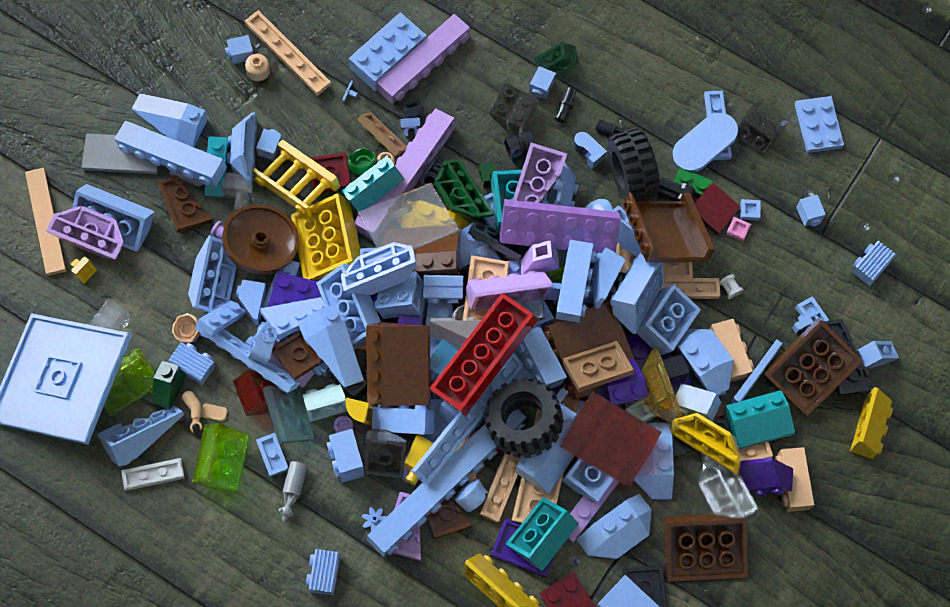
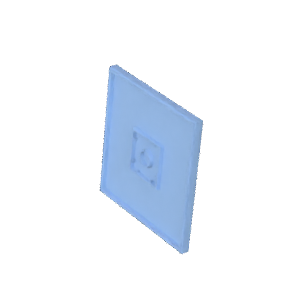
[0,314,132,445]

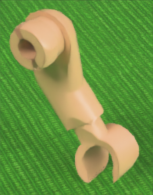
[182,391,202,433]

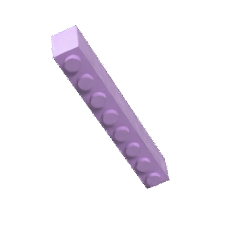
[355,108,456,242]

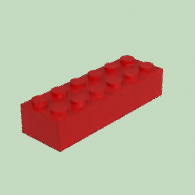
[429,293,537,417]

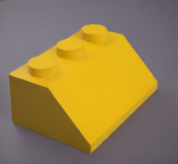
[850,387,893,459]

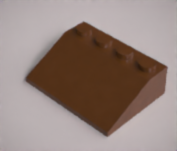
[382,225,461,281]
[763,318,863,416]
[366,322,431,405]
[663,513,748,582]

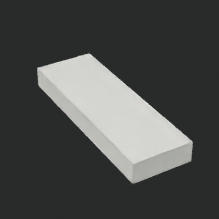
[121,458,185,491]

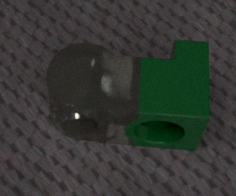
[479,160,515,188]

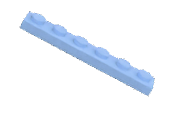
[195,325,300,393]

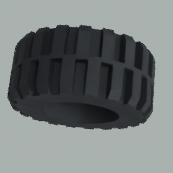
[607,128,660,201]
[484,378,564,458]

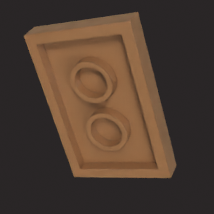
[563,341,634,392]

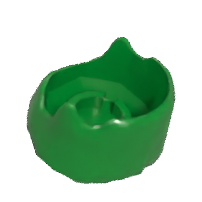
[348,148,377,176]

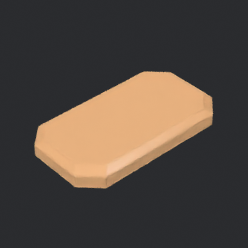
[201,403,228,422]

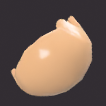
[172,313,201,343]

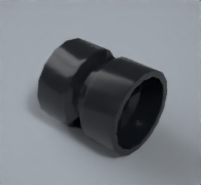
[504,130,535,161]

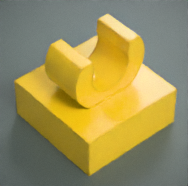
[71,257,97,284]

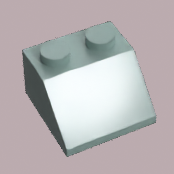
[303,384,348,422]

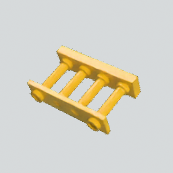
[252,139,340,218]

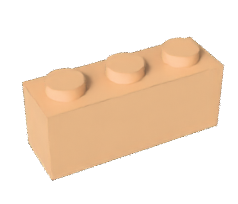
[709,319,754,383]
[775,447,814,512]

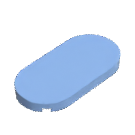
[673,113,738,172]

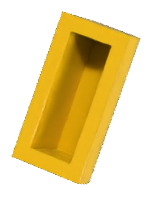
[346,398,375,426]

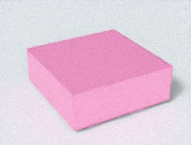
[726,217,751,242]

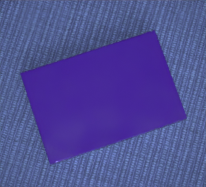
[490,518,555,578]

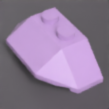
[46,206,124,260]

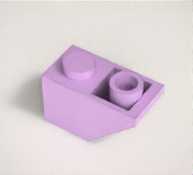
[520,241,559,275]

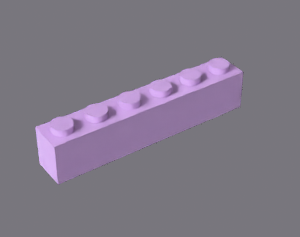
[377,14,470,104]

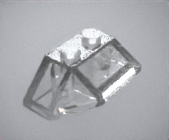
[698,456,759,520]

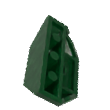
[434,159,494,219]

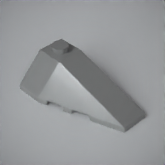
[428,318,481,349]

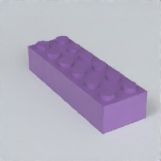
[500,199,621,253]

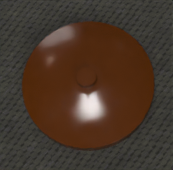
[222,204,299,274]

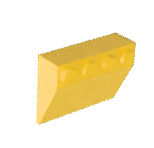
[291,193,360,281]
[463,553,540,607]

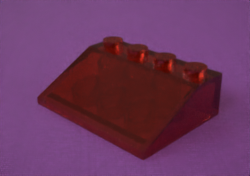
[560,392,662,487]

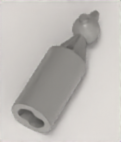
[279,461,308,522]

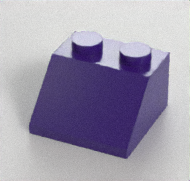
[600,358,648,406]
[739,458,793,497]

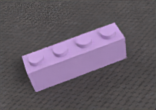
[465,271,553,311]

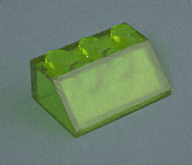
[104,347,155,416]
[192,423,250,492]

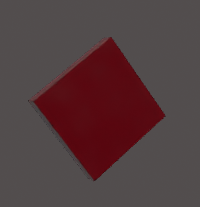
[310,152,351,193]
[695,182,741,235]

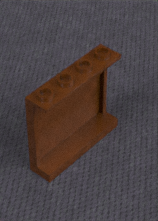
[623,193,715,263]
[543,300,634,400]

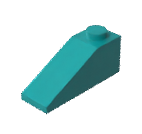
[205,136,230,198]

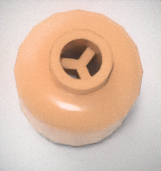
[245,54,270,81]

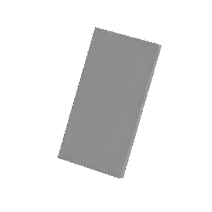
[81,134,158,174]

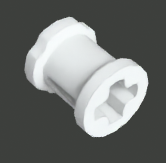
[719,274,743,299]

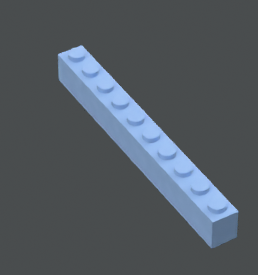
[367,409,526,557]

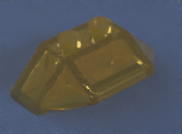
[641,346,683,424]

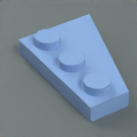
[260,297,327,339]

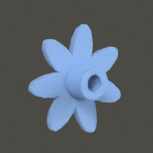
[362,507,386,531]

